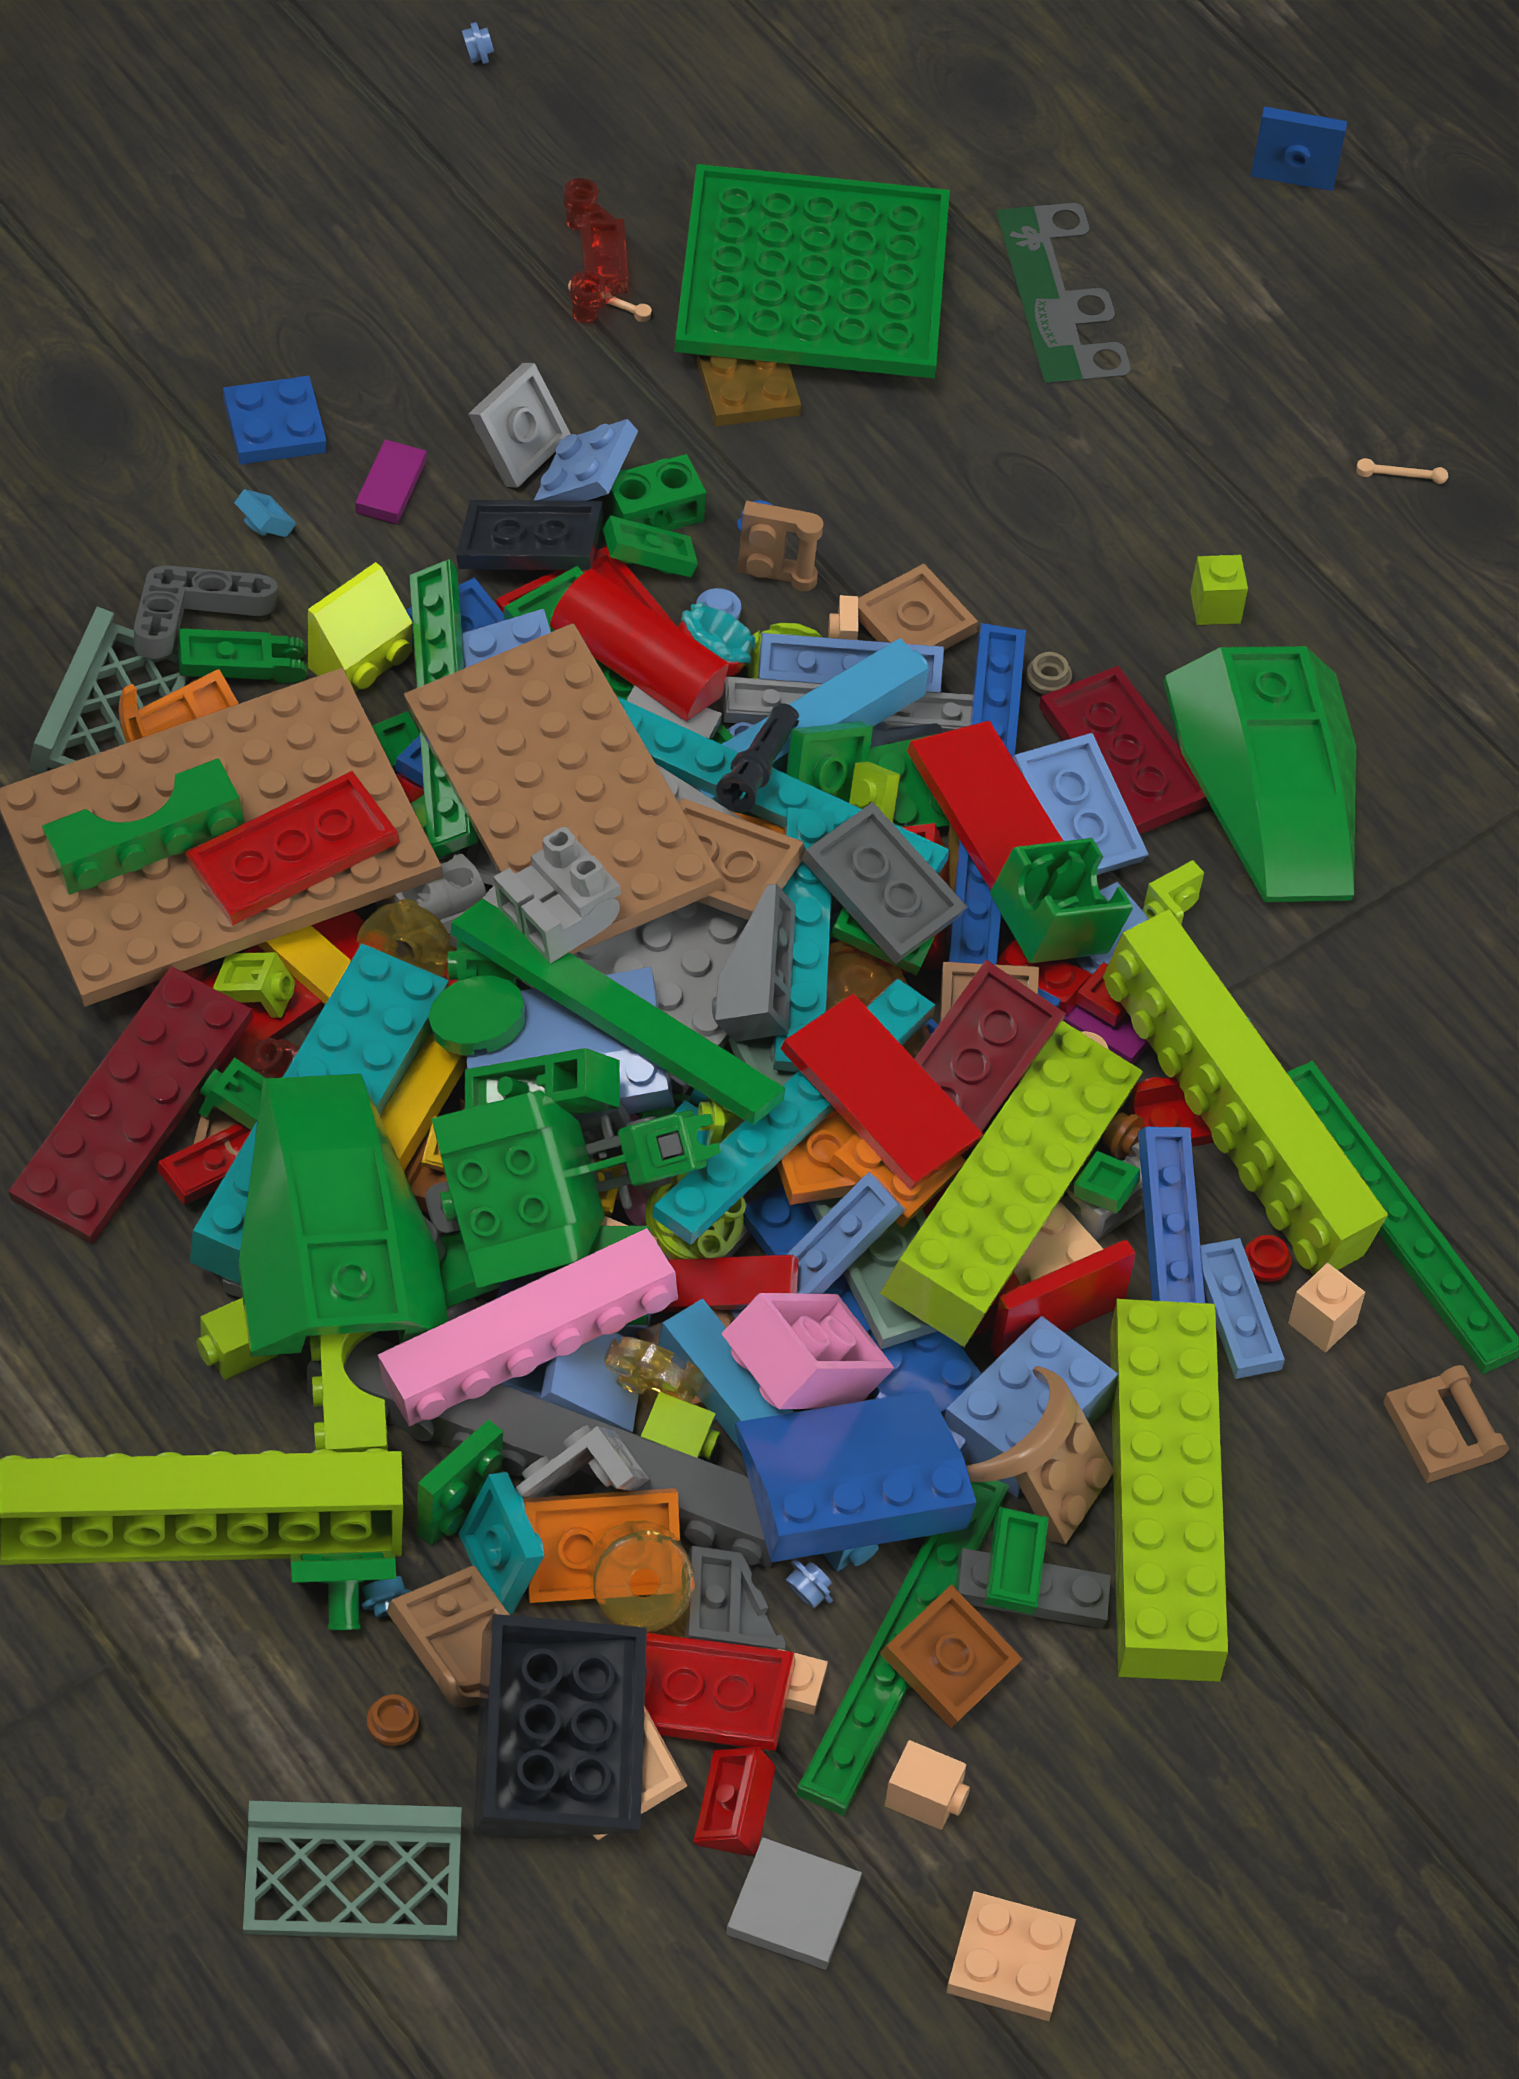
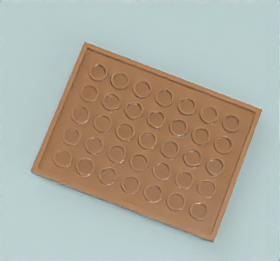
[0,668,443,1007]

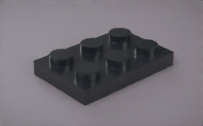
[456,500,604,571]

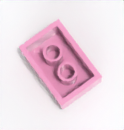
[721,1293,894,1409]

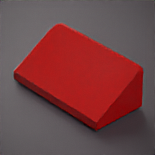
[693,1747,775,1856]

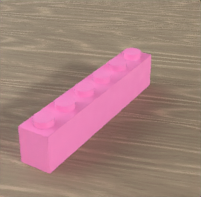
[378,1228,678,1427]

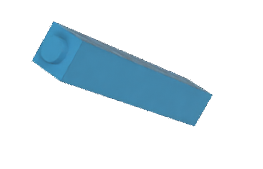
[687,638,929,812]
[657,1299,879,1572]

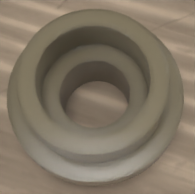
[1026,652,1072,694]

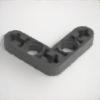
[134,565,278,659]

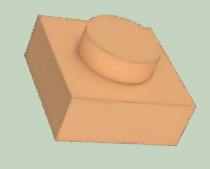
[828,595,858,640]
[778,1649,828,1715]

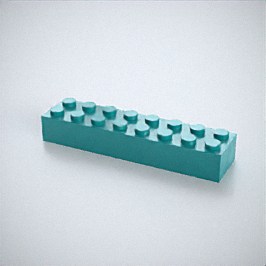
[190,943,449,1285]

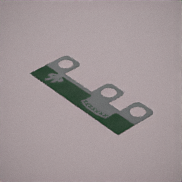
[996,203,1131,383]

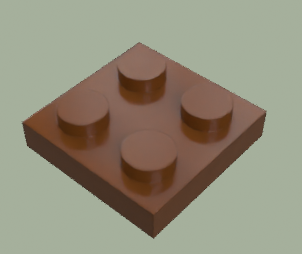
[880,1584,1022,1728]

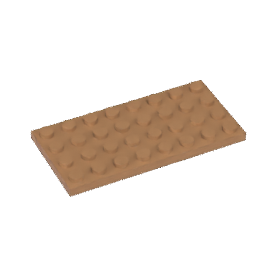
[404,623,724,954]

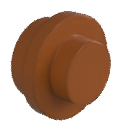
[1103,1112,1144,1159]
[367,1694,419,1746]

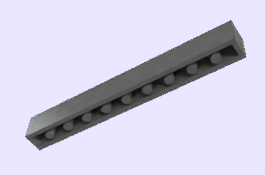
[307,1335,774,1569]

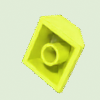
[308,562,413,692]

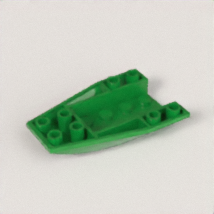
[1163,646,1356,902]
[238,1073,448,1356]

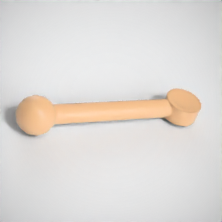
[568,278,652,322]
[1356,458,1448,484]

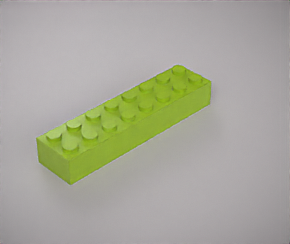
[1103,909,1388,1276]
[880,1021,1143,1347]
[1110,1299,1228,1682]
[0,1448,403,1565]

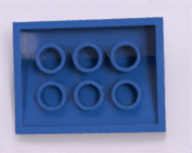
[735,1390,976,1562]

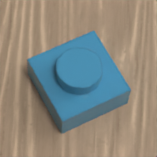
[234,489,297,537]

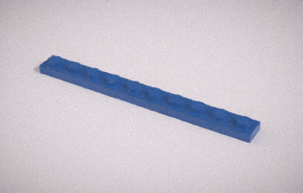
[947,623,1026,965]

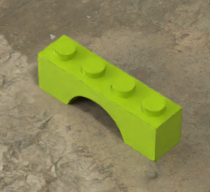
[310,1331,388,1453]

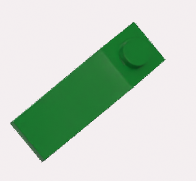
[465,1048,620,1115]

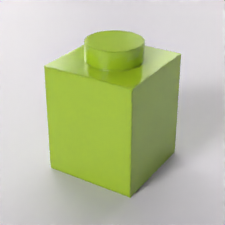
[1190,555,1248,625]
[196,1298,278,1380]
[641,1391,720,1460]

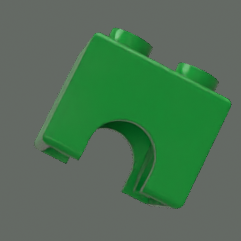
[990,838,1133,964]

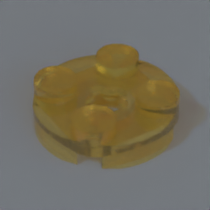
[357,899,455,978]
[604,1337,705,1403]

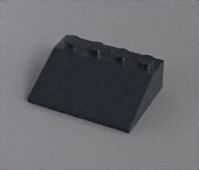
[473,1614,647,1838]

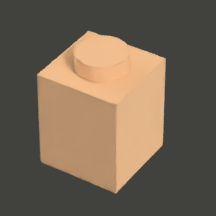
[1288,1263,1365,1353]
[885,1740,970,1830]

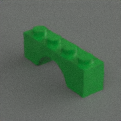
[42,758,245,895]

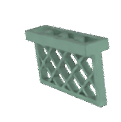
[28,607,190,774]
[243,1801,462,1940]

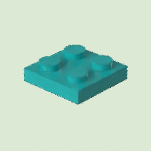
[458,1472,545,1614]

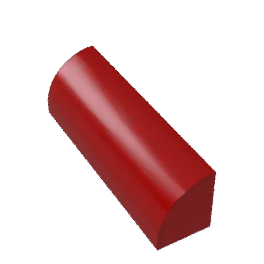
[550,568,729,722]

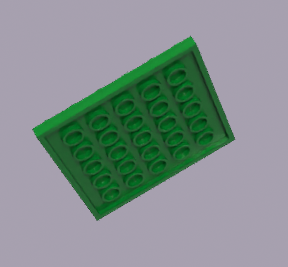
[674,164,950,379]

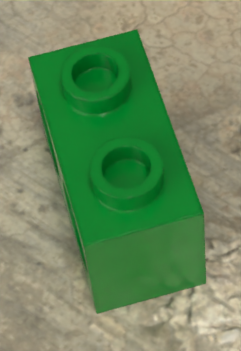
[602,454,707,531]

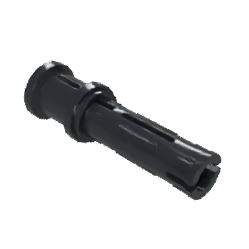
[716,703,800,812]

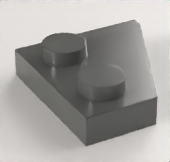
[685,1546,786,1650]

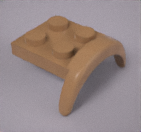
[966,1366,1114,1544]
[387,1565,509,1708]

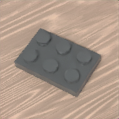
[801,802,967,964]

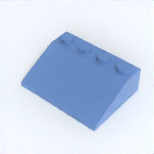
[466,967,675,1115]

